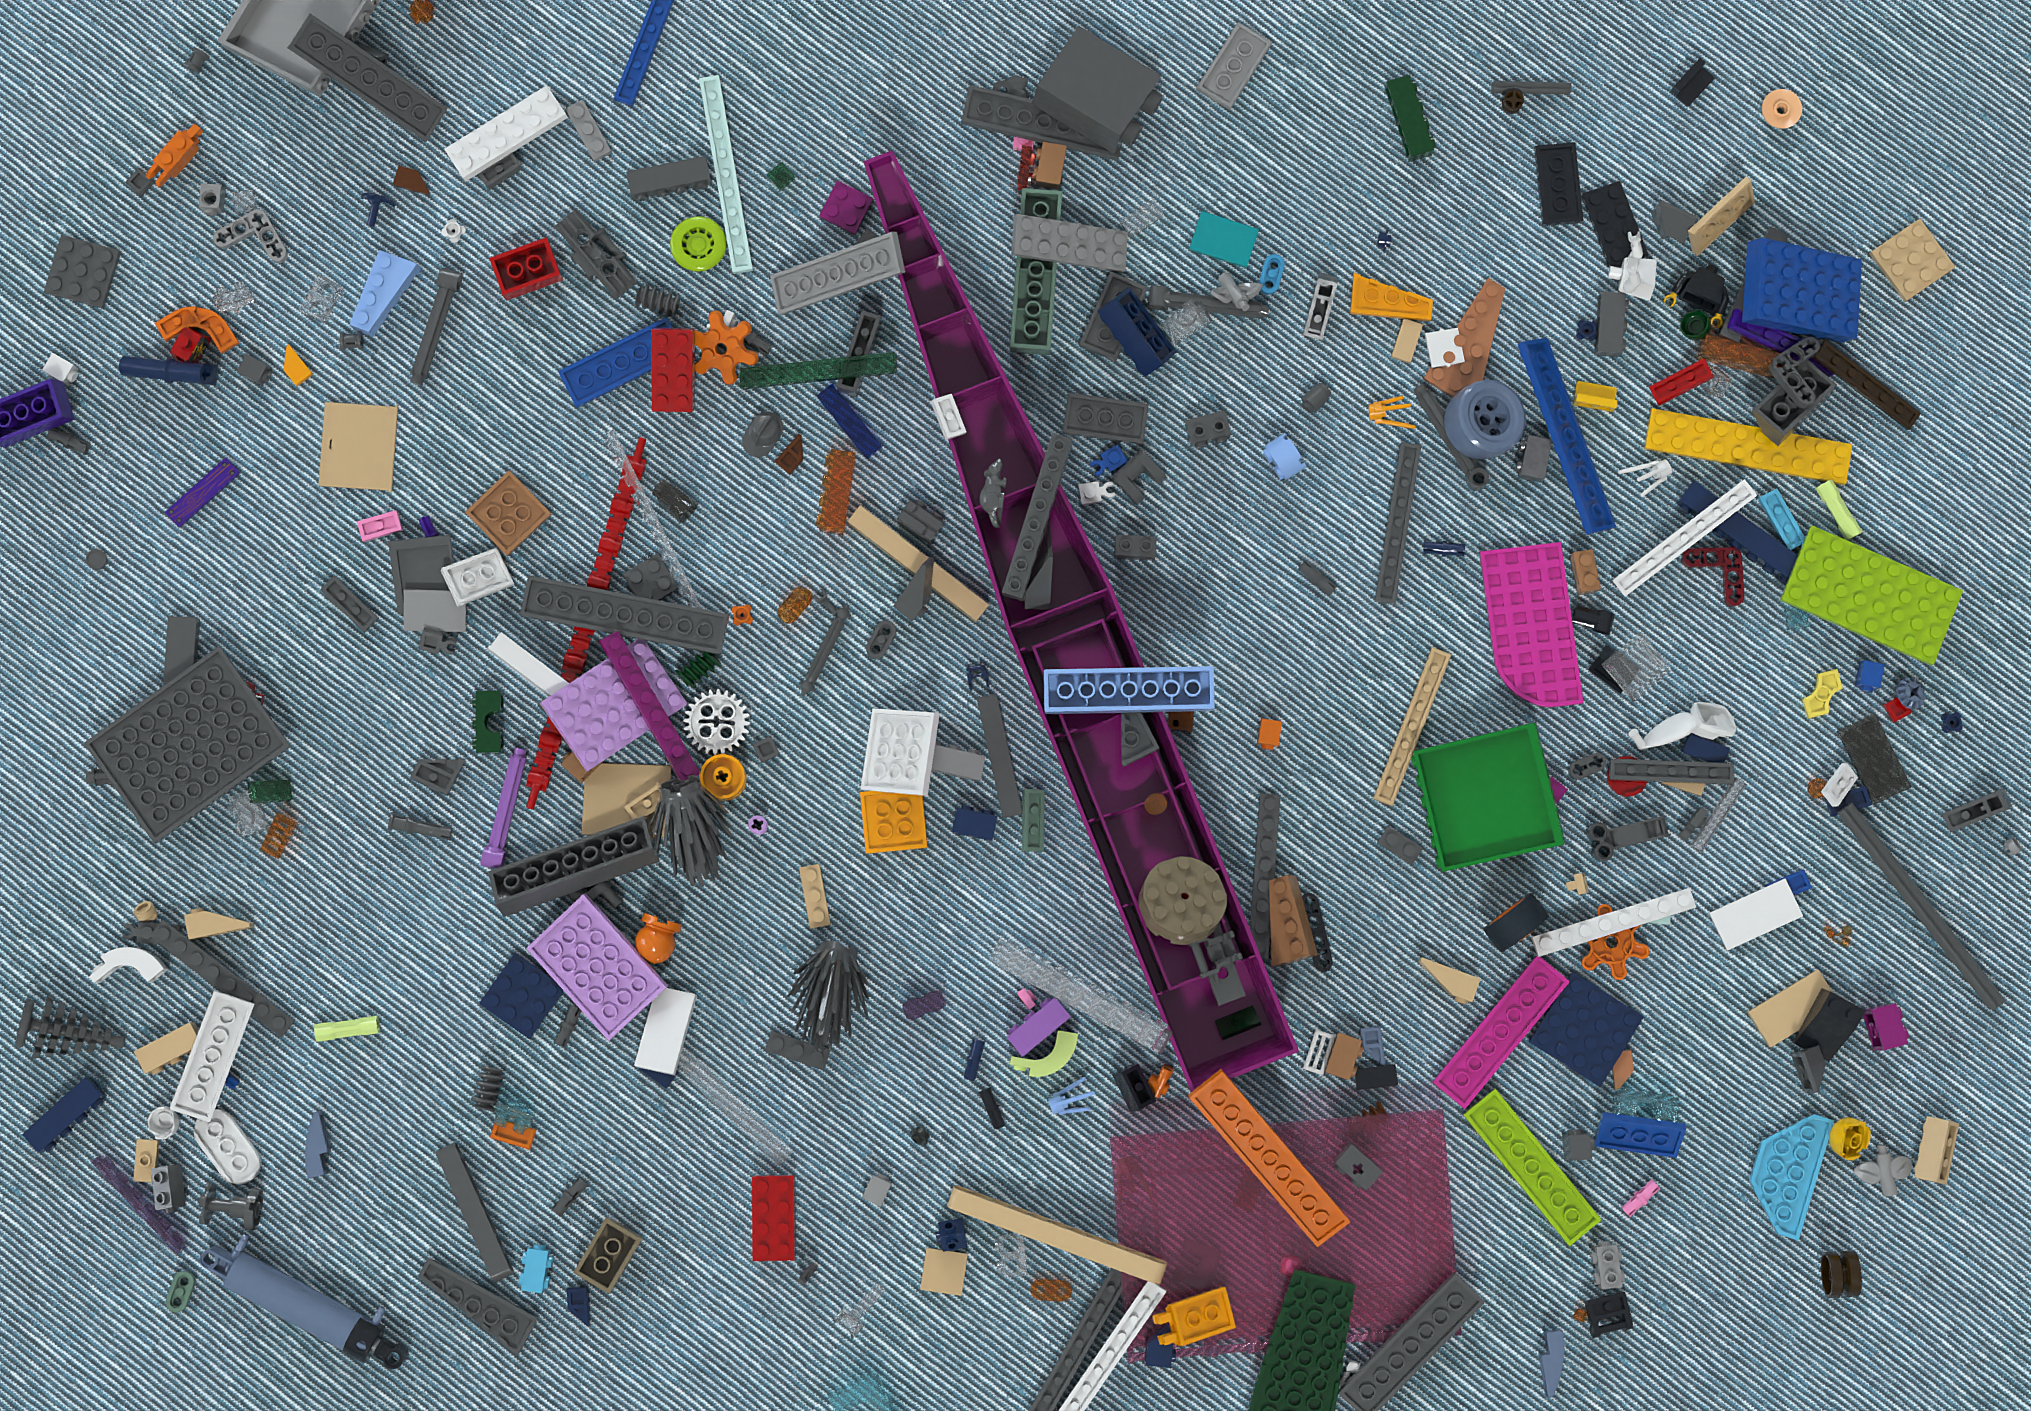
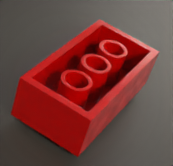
[651,328,695,412]
[752,1175,796,1261]

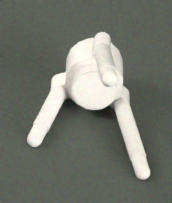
[1618,459,1672,497]

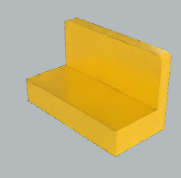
[1573,381,1618,412]

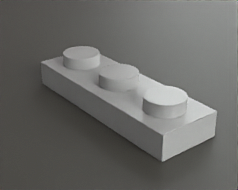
[565,99,612,162]

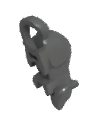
[979,458,1007,528]

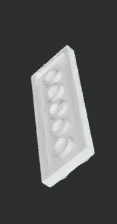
[444,85,568,182]
[169,990,254,1122]

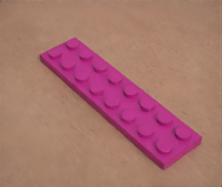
[1432,955,1570,1109]

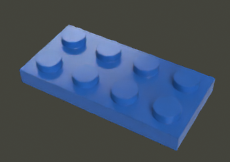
[1594,1112,1686,1158]

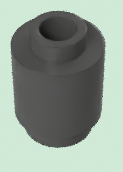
[1301,383,1331,413]

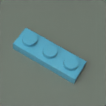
[1758,488,1805,550]

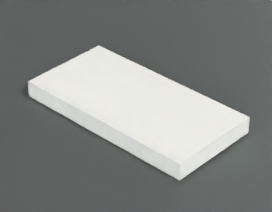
[1709,879,1803,951]
[634,988,697,1075]

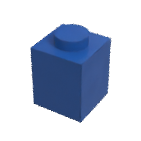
[1855,660,1885,693]

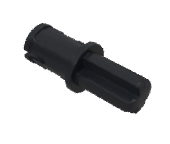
[979,1087,1005,1129]

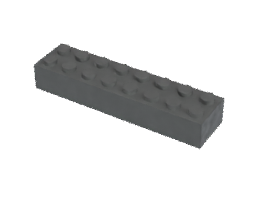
[488,816,660,917]

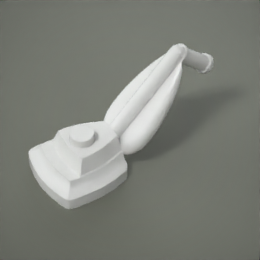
[1629,702,1736,750]

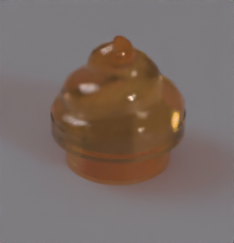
[1807,778,1827,799]

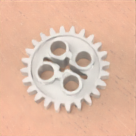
[683,689,751,755]

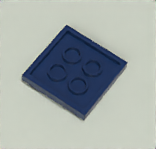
[479,953,564,1039]

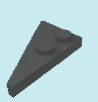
[1121,712,1159,767]

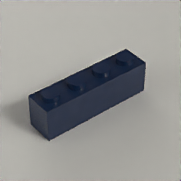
[22,1077,107,1153]

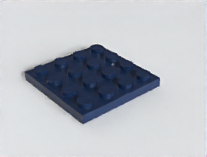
[1529,972,1644,1087]

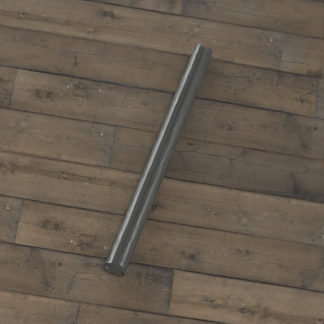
[1837,803,2005,1010]

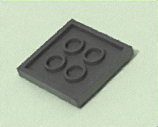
[44,235,121,309]

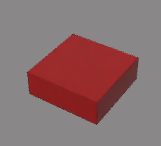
[1883,697,1912,723]

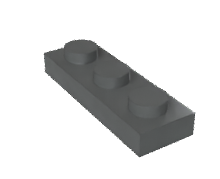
[320,575,379,633]
[765,1031,831,1071]

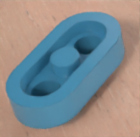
[1259,254,1285,295]

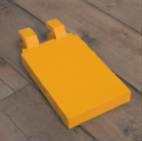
[1152,1287,1236,1346]

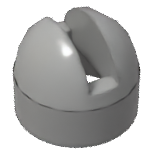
[2003,837,2022,855]

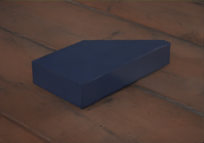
[566,1286,591,1326]

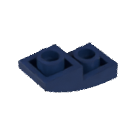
[1681,733,1730,763]

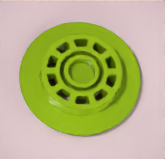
[670,216,727,272]

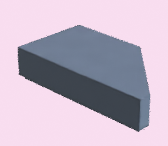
[1359,1026,1385,1065]

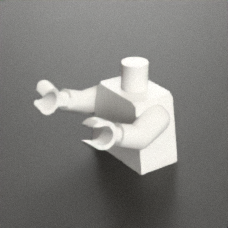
[1608,231,1657,301]

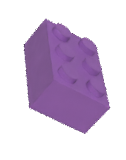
[1007,997,1071,1057]

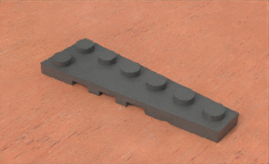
[418,1257,539,1355]

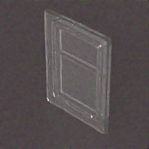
[1601,632,1672,702]

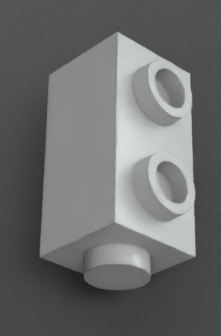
[1590,1241,1625,1290]

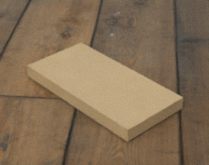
[1688,177,1755,256]
[1747,969,1833,1048]

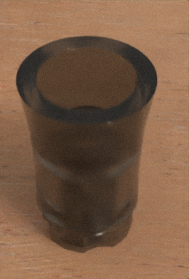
[652,479,698,524]

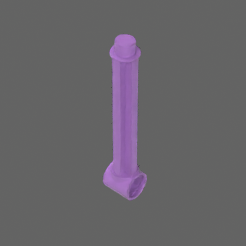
[480,748,527,869]

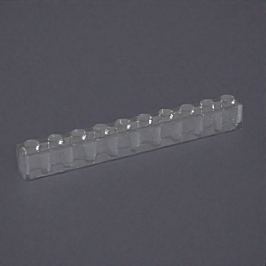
[988,939,1173,1055]

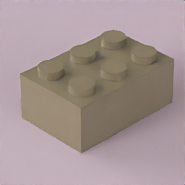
[573,1216,644,1294]

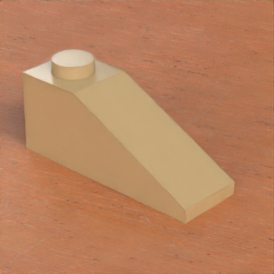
[184,908,255,940]
[1418,957,1480,1005]

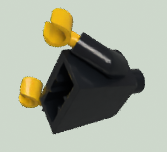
[1663,265,1729,328]

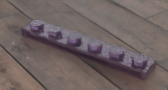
[91,1156,187,1254]

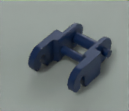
[966,661,989,691]

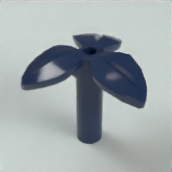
[361,193,395,227]

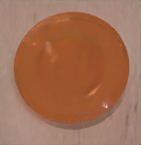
[1145,793,1167,815]

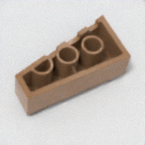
[1269,875,1318,967]

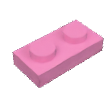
[357,510,403,542]

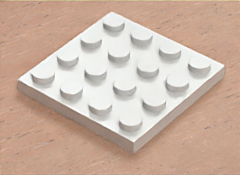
[860,709,939,796]

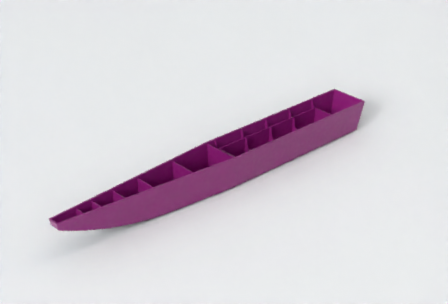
[863,150,1299,1092]

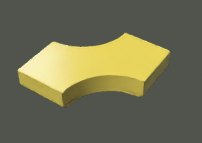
[1802,669,1843,719]

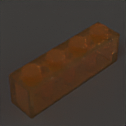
[1696,334,1783,379]
[816,449,856,536]

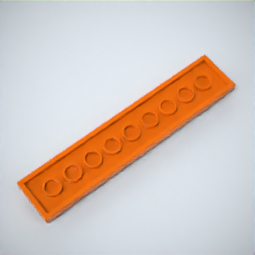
[1188,1069,1350,1247]

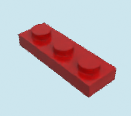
[1649,358,1714,406]

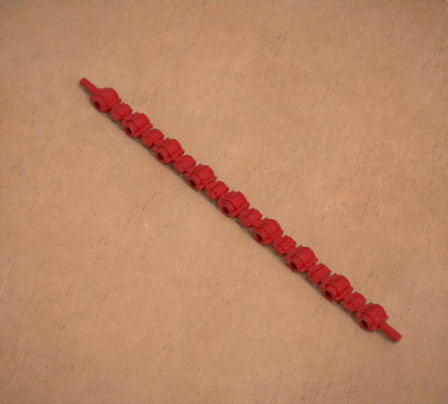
[526,437,647,810]

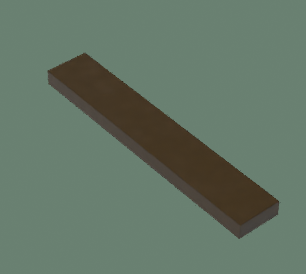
[1812,340,1921,430]

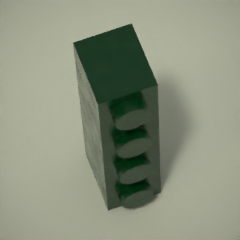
[1384,75,1436,162]

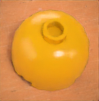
[1829,1117,1871,1161]

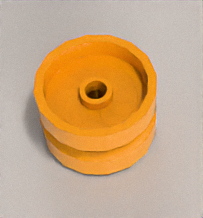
[700,754,747,801]

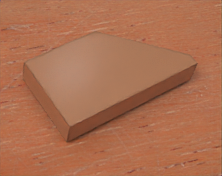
[1612,1050,1634,1091]

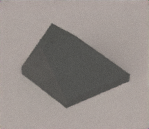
[1651,200,1698,243]
[1790,1045,1826,1093]

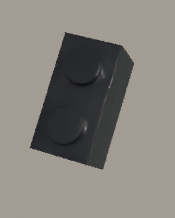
[1112,1063,1157,1112]

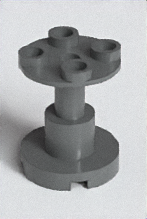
[199,1182,263,1230]

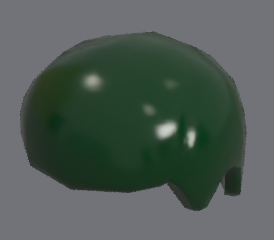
[1680,310,1711,341]

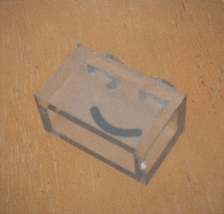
[1162,300,1213,344]
[227,789,270,838]

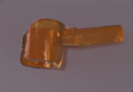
[1573,1308,1604,1323]

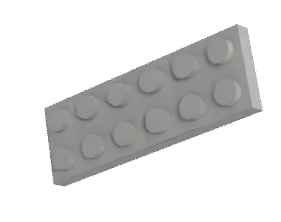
[1011,214,1128,273]

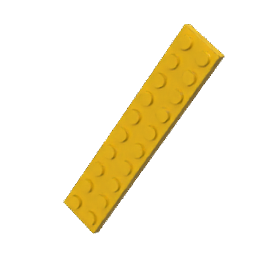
[1644,408,1853,485]

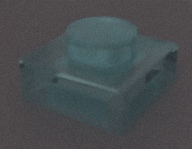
[1784,608,1809,630]

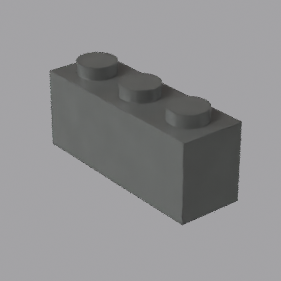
[1594,291,1629,357]

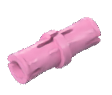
[1621,1179,1660,1218]

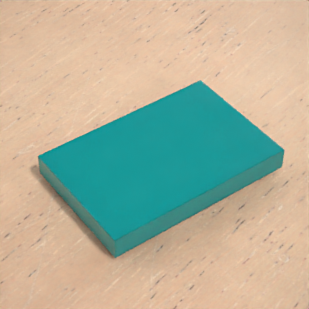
[1189,211,1259,268]

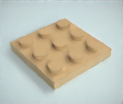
[1869,219,1955,302]

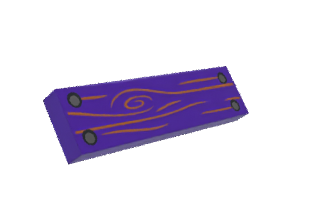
[165,458,241,528]

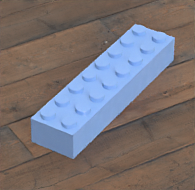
[1044,666,1215,714]

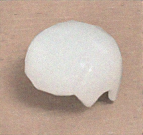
[148,1106,180,1139]

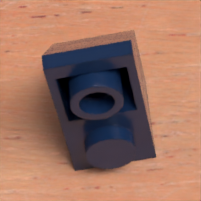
[1144,1323,1176,1368]

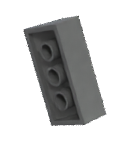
[1752,360,1837,446]

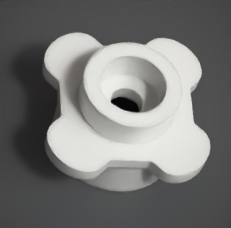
[441,219,466,243]

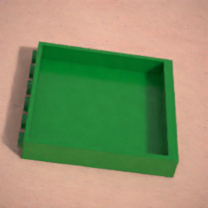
[1411,722,1566,872]

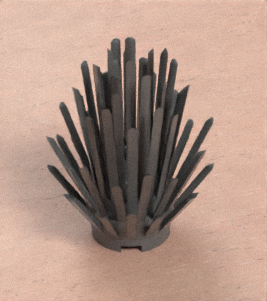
[648,775,732,887]
[786,941,870,1052]

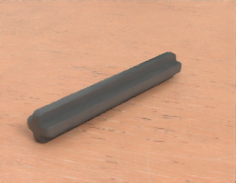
[1491,81,1572,95]

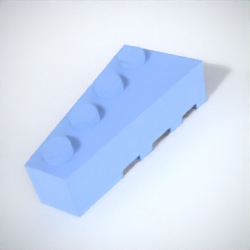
[349,250,421,337]

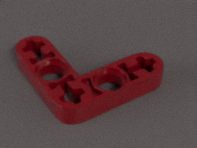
[1681,547,1744,607]

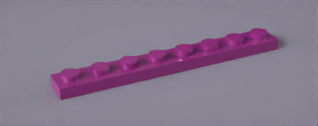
[599,631,700,780]

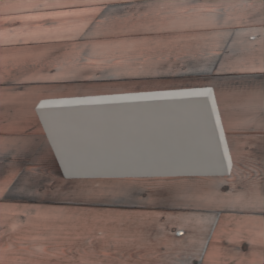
[1196,22,1272,110]

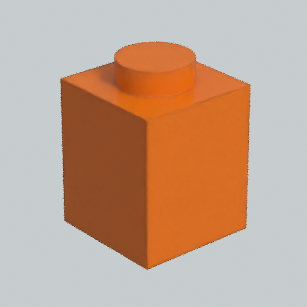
[1257,718,1282,750]

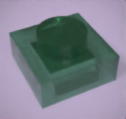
[767,162,795,191]

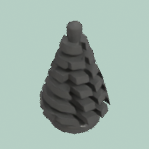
[15,994,125,1059]

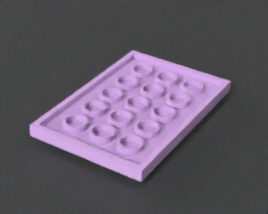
[540,639,687,772]
[526,893,668,1041]

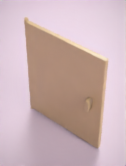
[318,402,398,493]
[581,763,672,838]

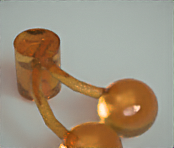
[1824,926,1852,947]

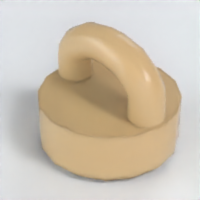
[134,901,158,922]

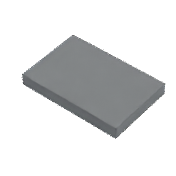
[404,589,467,632]

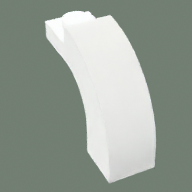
[89,947,169,983]

